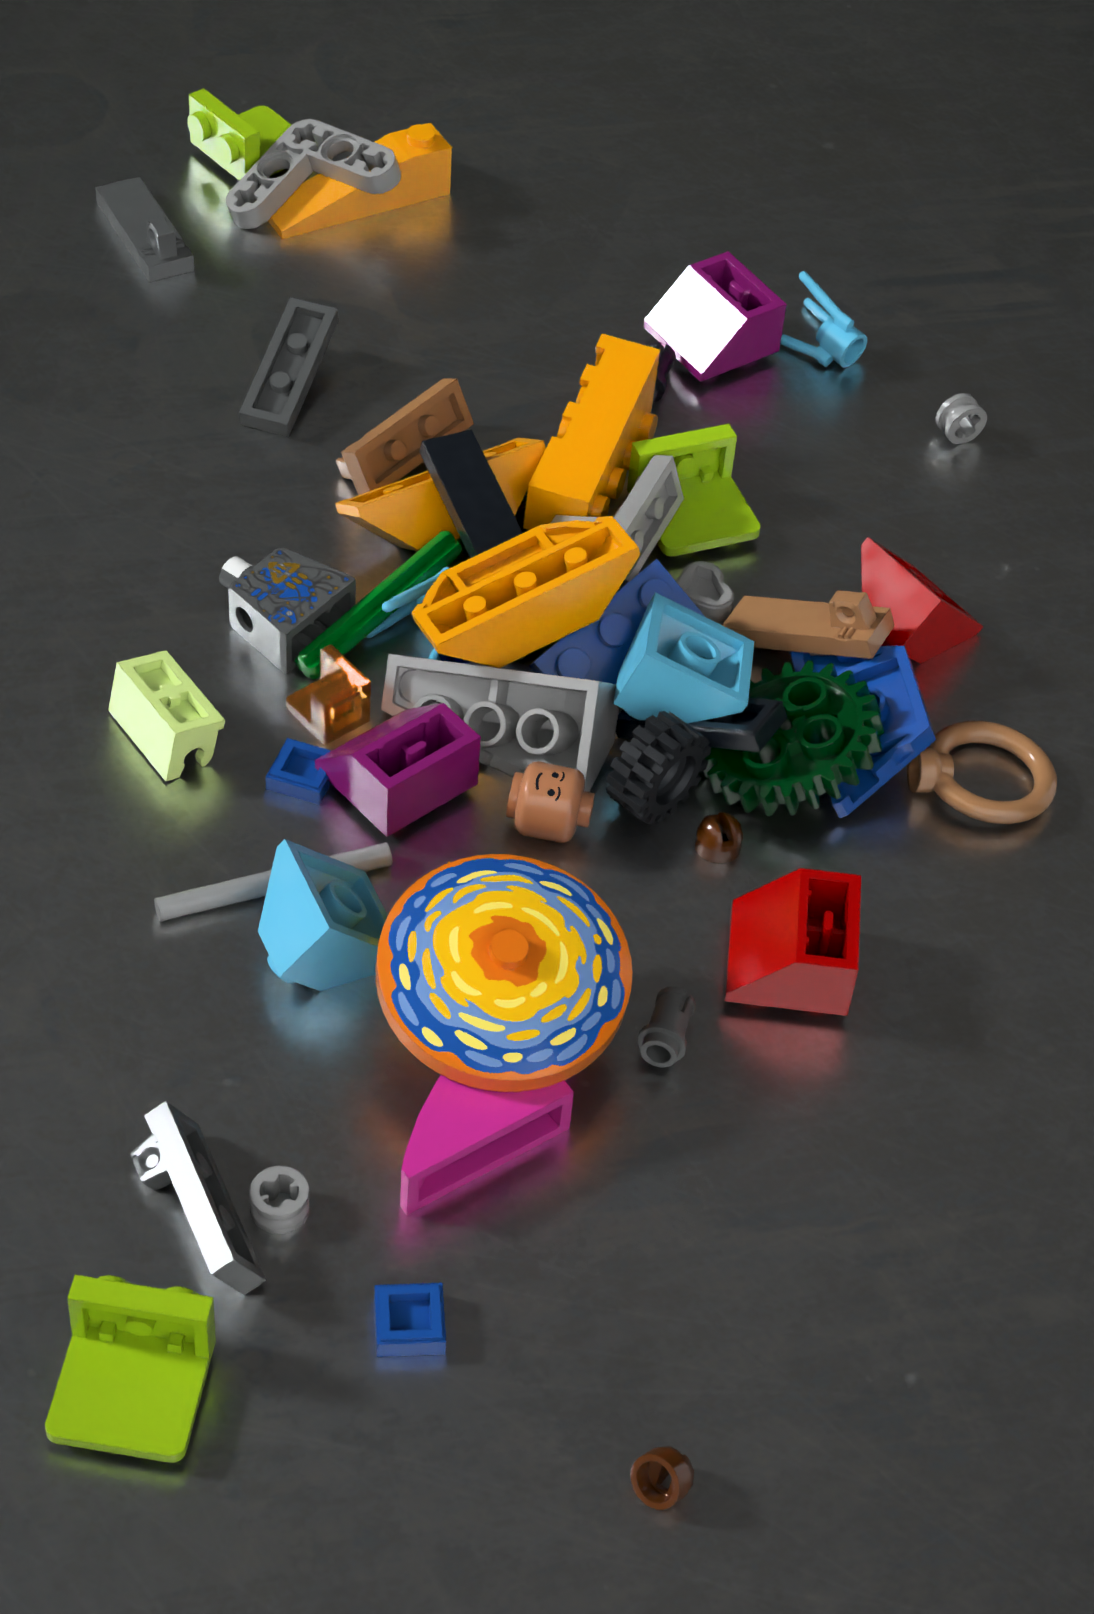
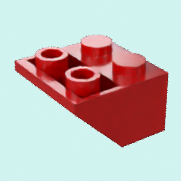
[725,868,861,1016]

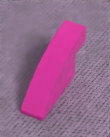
[400,1075,574,1215]

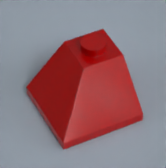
[861,537,984,664]

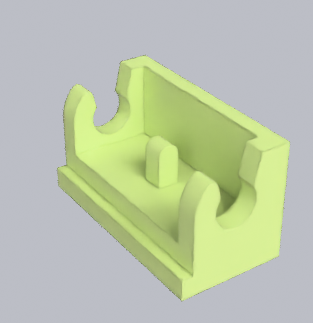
[108,650,225,782]

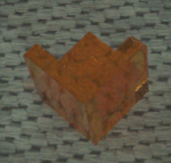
[286,644,371,745]

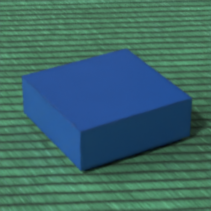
[265,738,331,805]
[374,1282,446,1357]

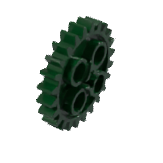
[703,660,884,816]

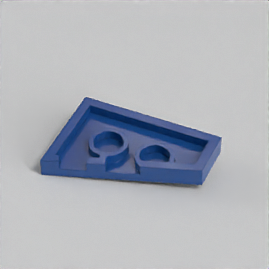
[529,559,705,684]

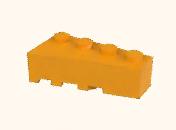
[523,334,660,530]

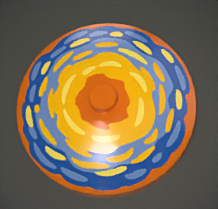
[375,854,632,1092]

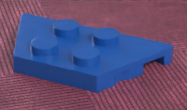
[790,646,936,819]

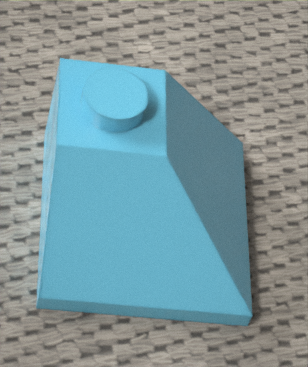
[613,592,754,724]
[258,839,388,991]

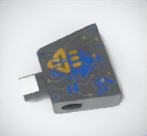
[219,548,356,674]

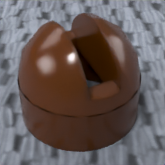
[695,812,743,864]
[631,1446,694,1510]

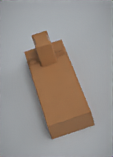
[336,378,474,495]
[722,590,895,659]

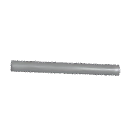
[154,842,393,922]

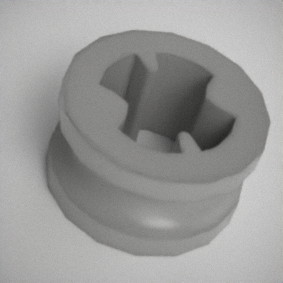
[935,393,987,444]
[249,1166,310,1234]

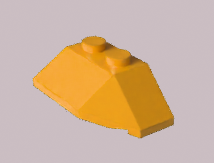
[335,437,546,551]
[412,516,640,668]

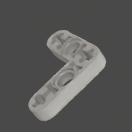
[226,119,401,229]

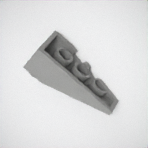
[381,654,619,792]

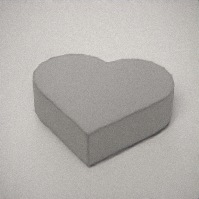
[676,561,735,622]

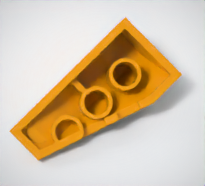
[268,123,452,240]

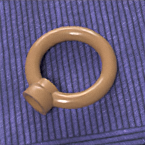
[907,721,1057,824]

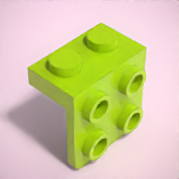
[187,88,291,180]
[627,424,761,556]
[45,1275,216,1463]

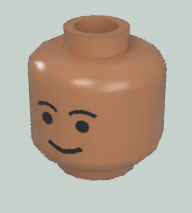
[506,761,595,843]

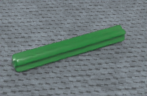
[295,531,462,680]

